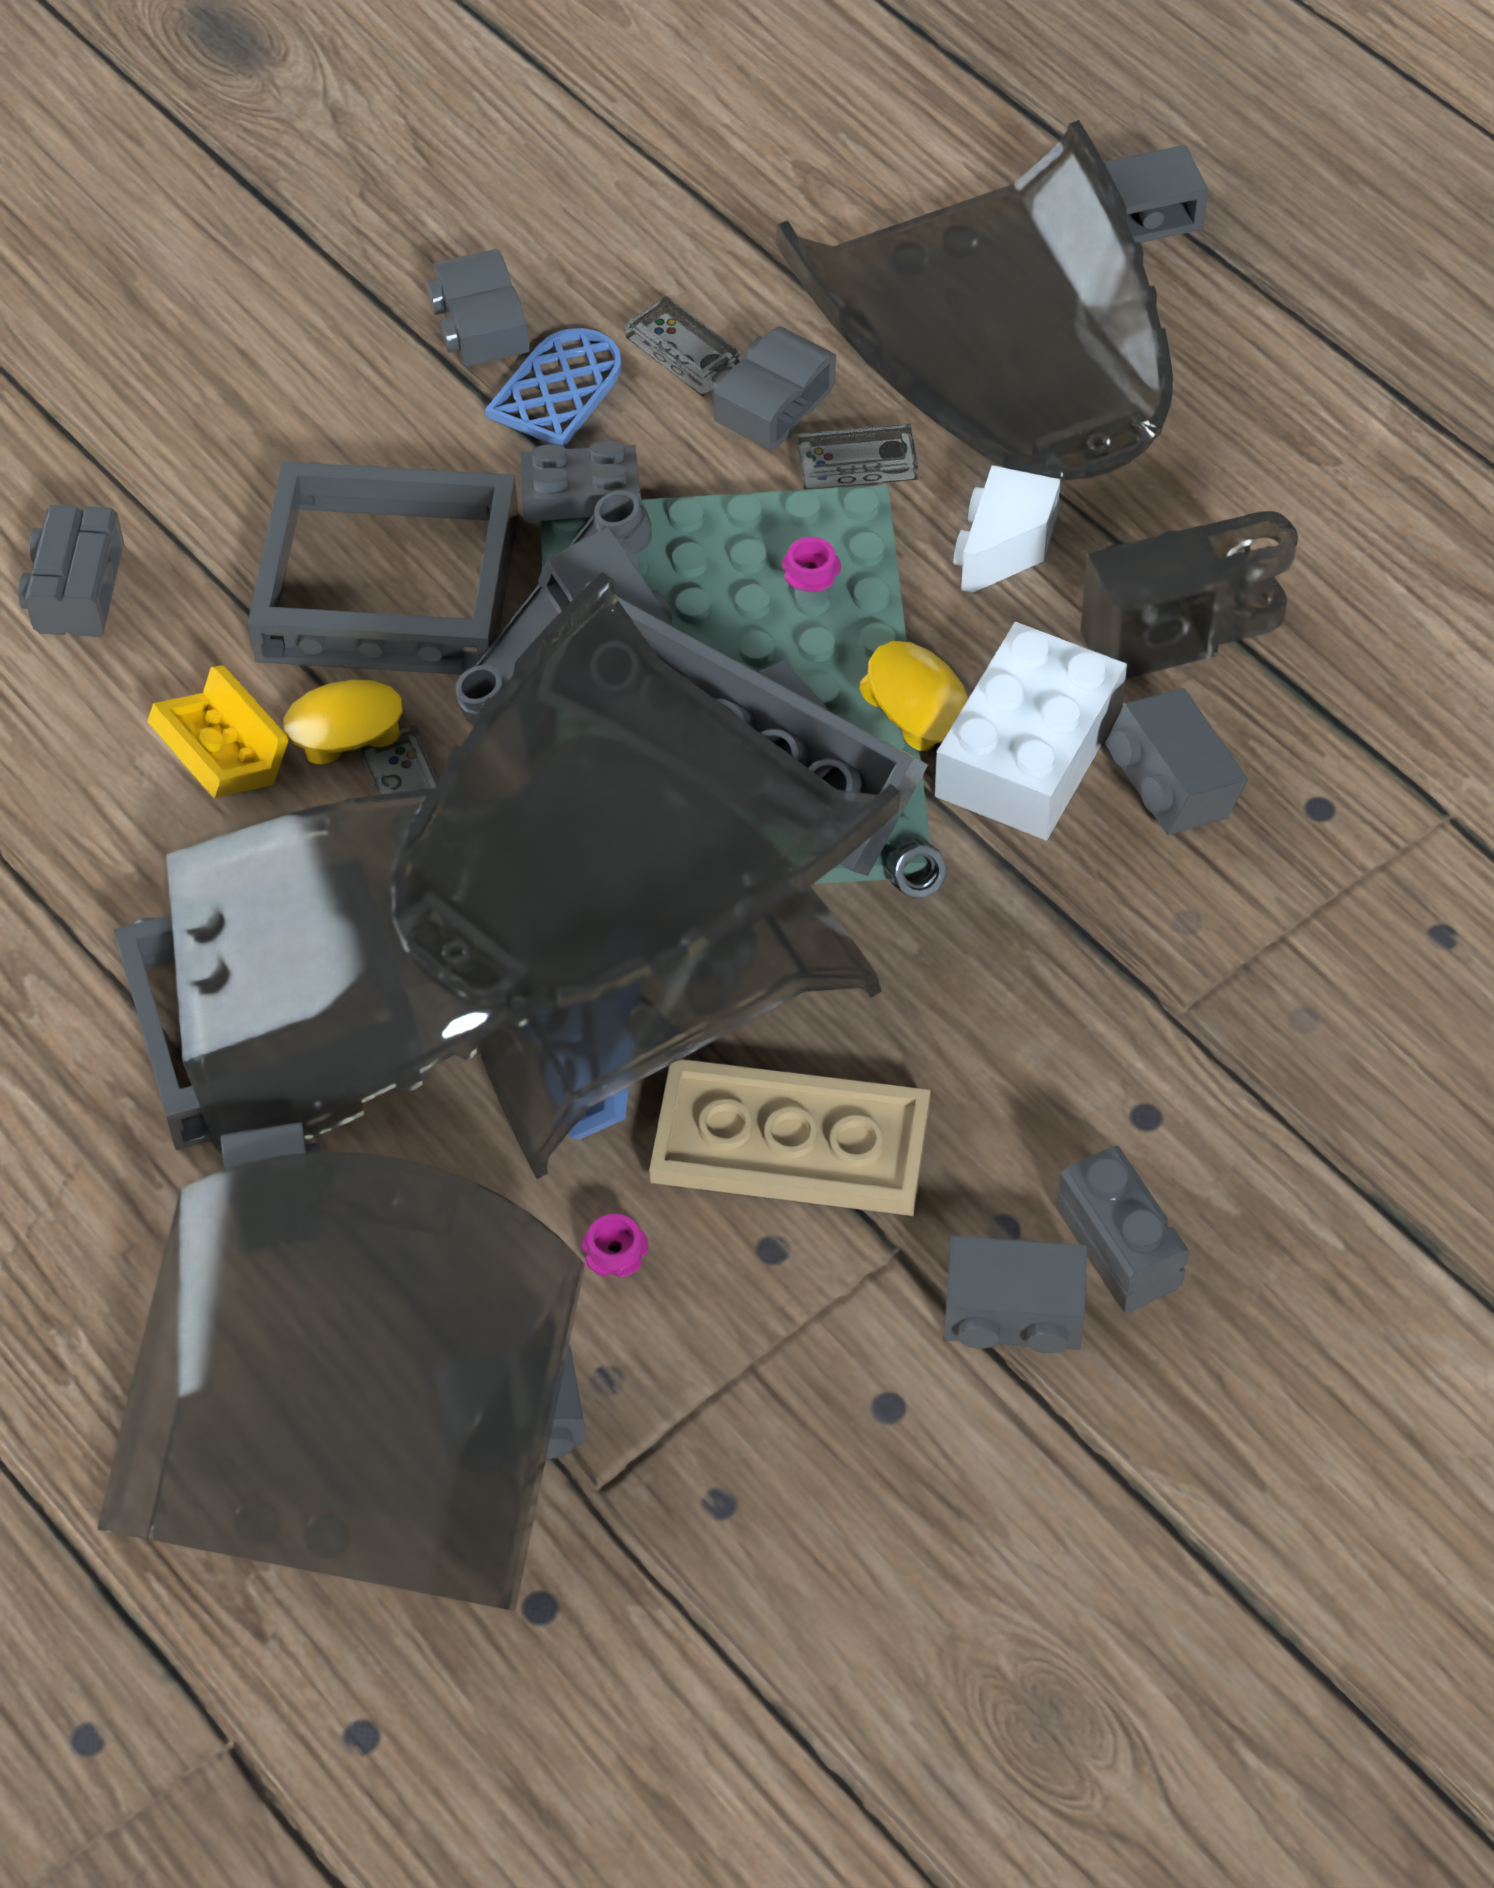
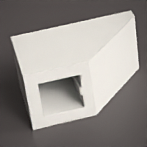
[953,465,1061,593]

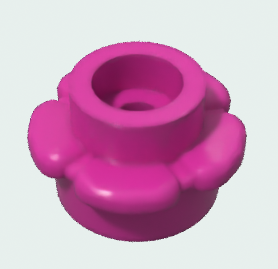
[782,537,841,592]
[582,1214,648,1277]

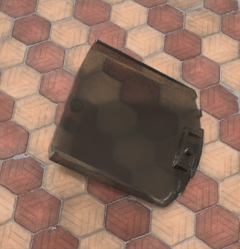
[97,1152,585,1611]

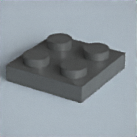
[521,440,641,522]

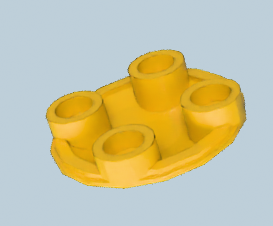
[859,641,968,751]
[283,679,403,764]

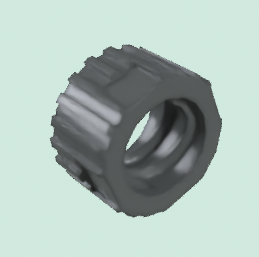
[885,838,948,899]

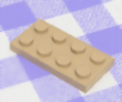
[649,1058,931,1216]

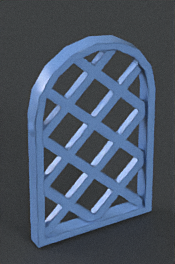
[485,328,622,447]

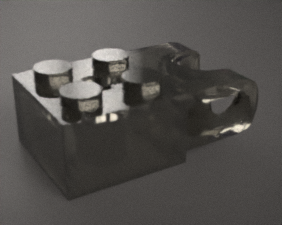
[1080,511,1298,679]

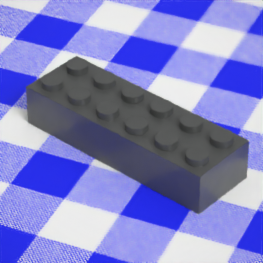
[529,581,928,876]

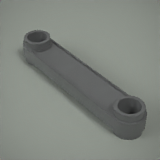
[456,490,652,733]

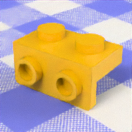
[147,665,288,799]

